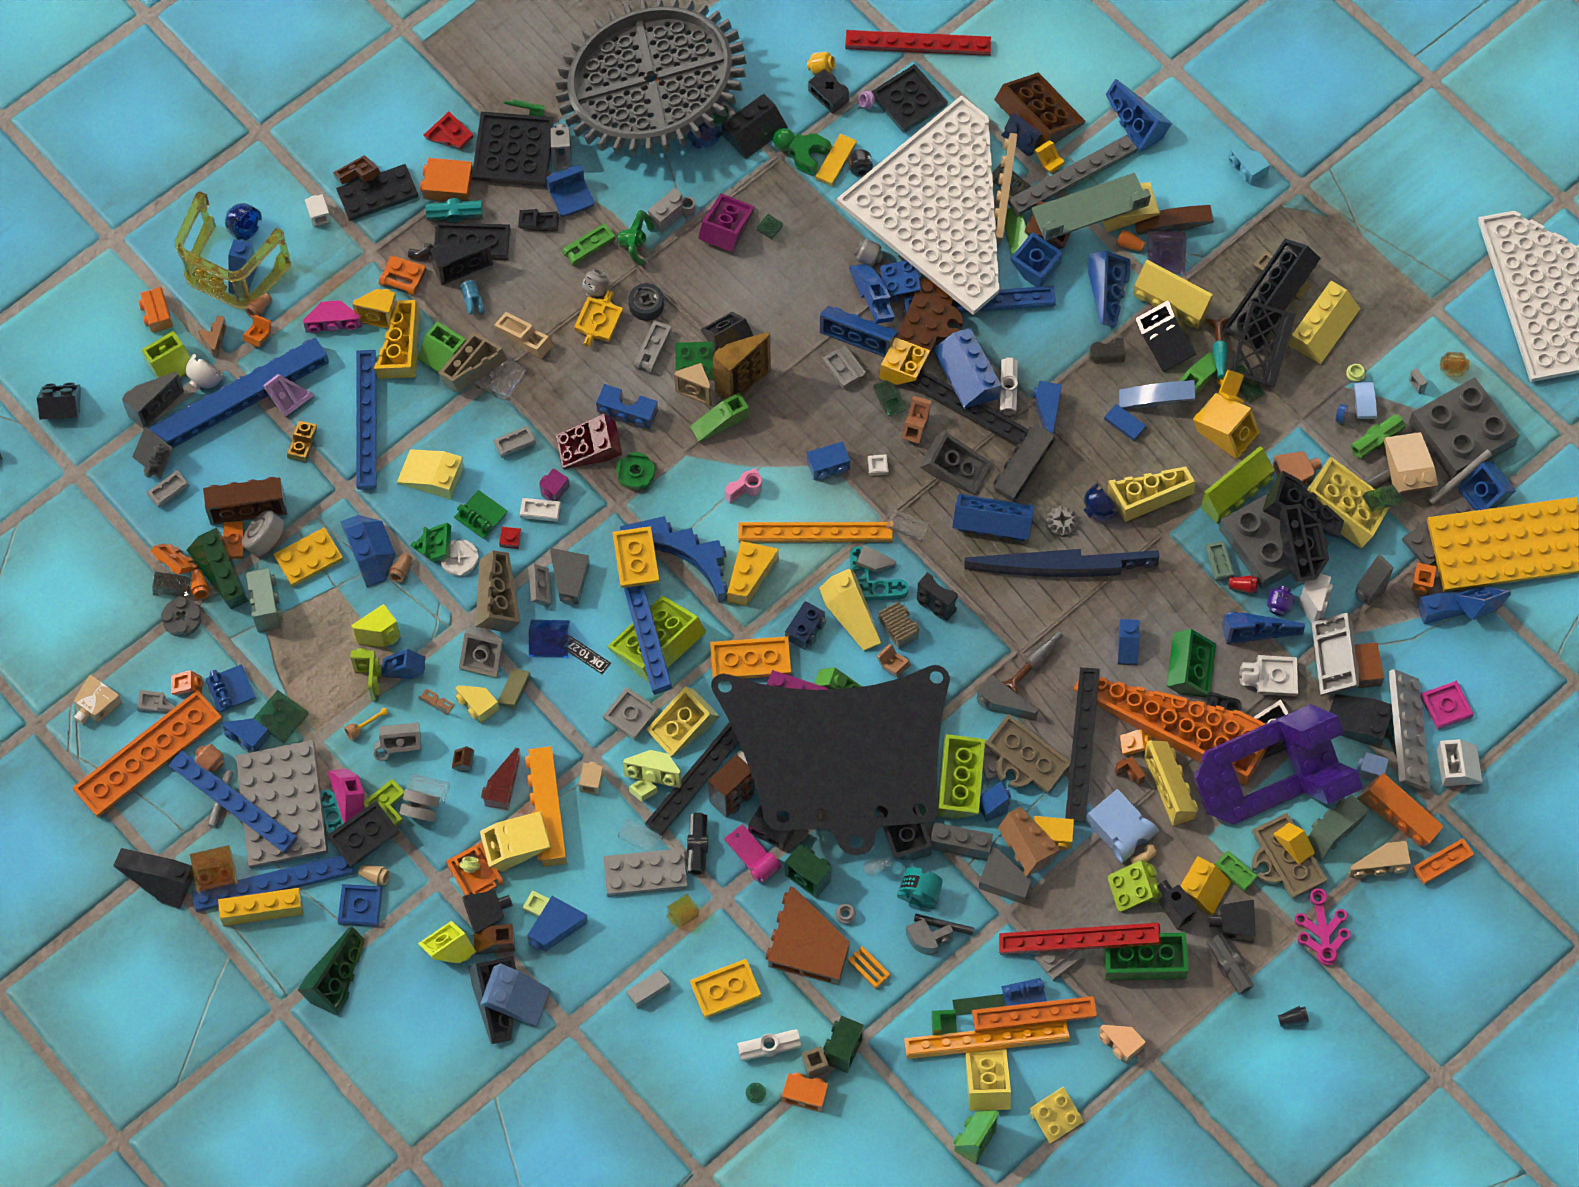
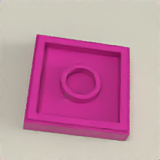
[1421,680,1474,730]

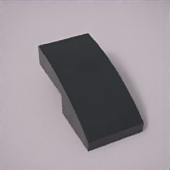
[518,209,559,231]

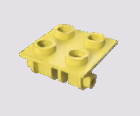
[1029,1086,1084,1144]

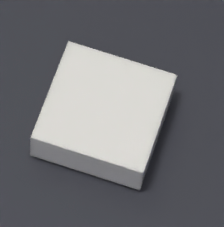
[867,454,888,476]

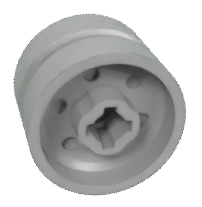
[399,789,441,822]

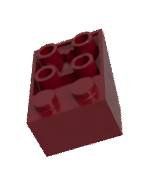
[556,414,622,469]

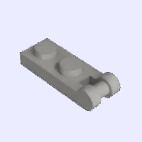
[634,321,672,373]

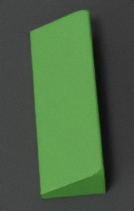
[1005,208,1028,256]

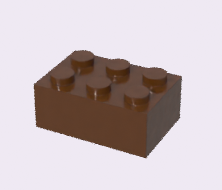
[708,754,754,818]

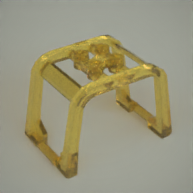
[175,191,292,309]

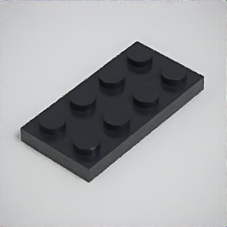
[336,164,419,221]

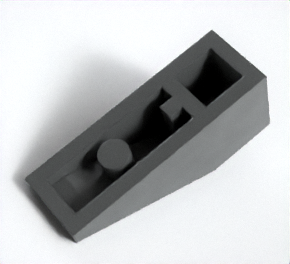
[1355,554,1394,605]
[976,675,1038,721]

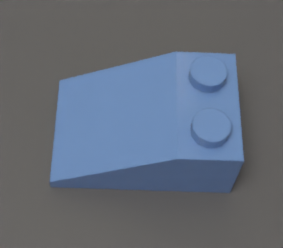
[480,964,550,1027]

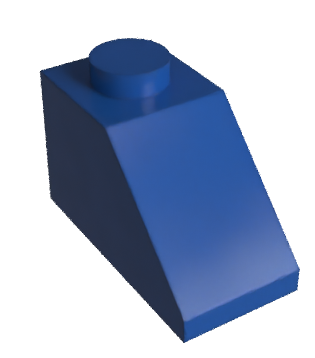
[1118,619,1140,665]
[381,649,426,679]

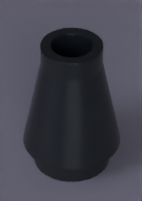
[1278,1005,1309,1027]

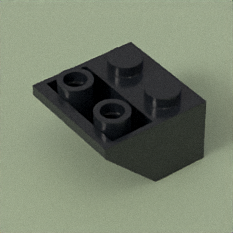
[37,382,81,420]

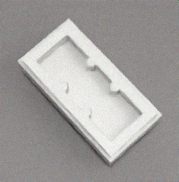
[520,498,561,522]

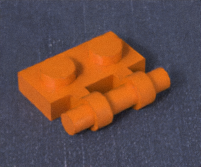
[151,543,198,575]

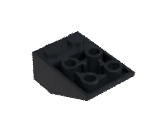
[1135,301,1196,372]

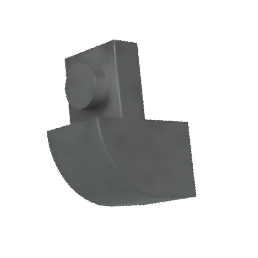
[906,919,953,955]

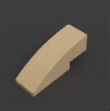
[494,312,553,359]

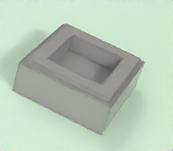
[1409,368,1428,394]

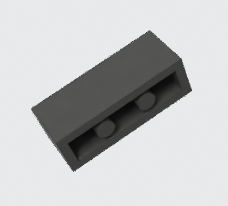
[930,822,993,860]

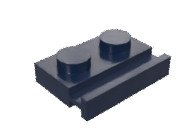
[1001,113,1042,156]

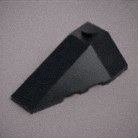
[113,848,195,910]

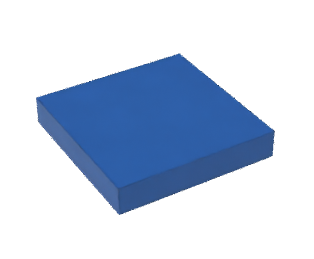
[338,884,383,927]

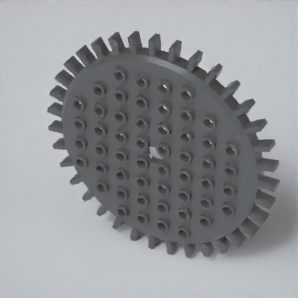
[555,0,747,156]

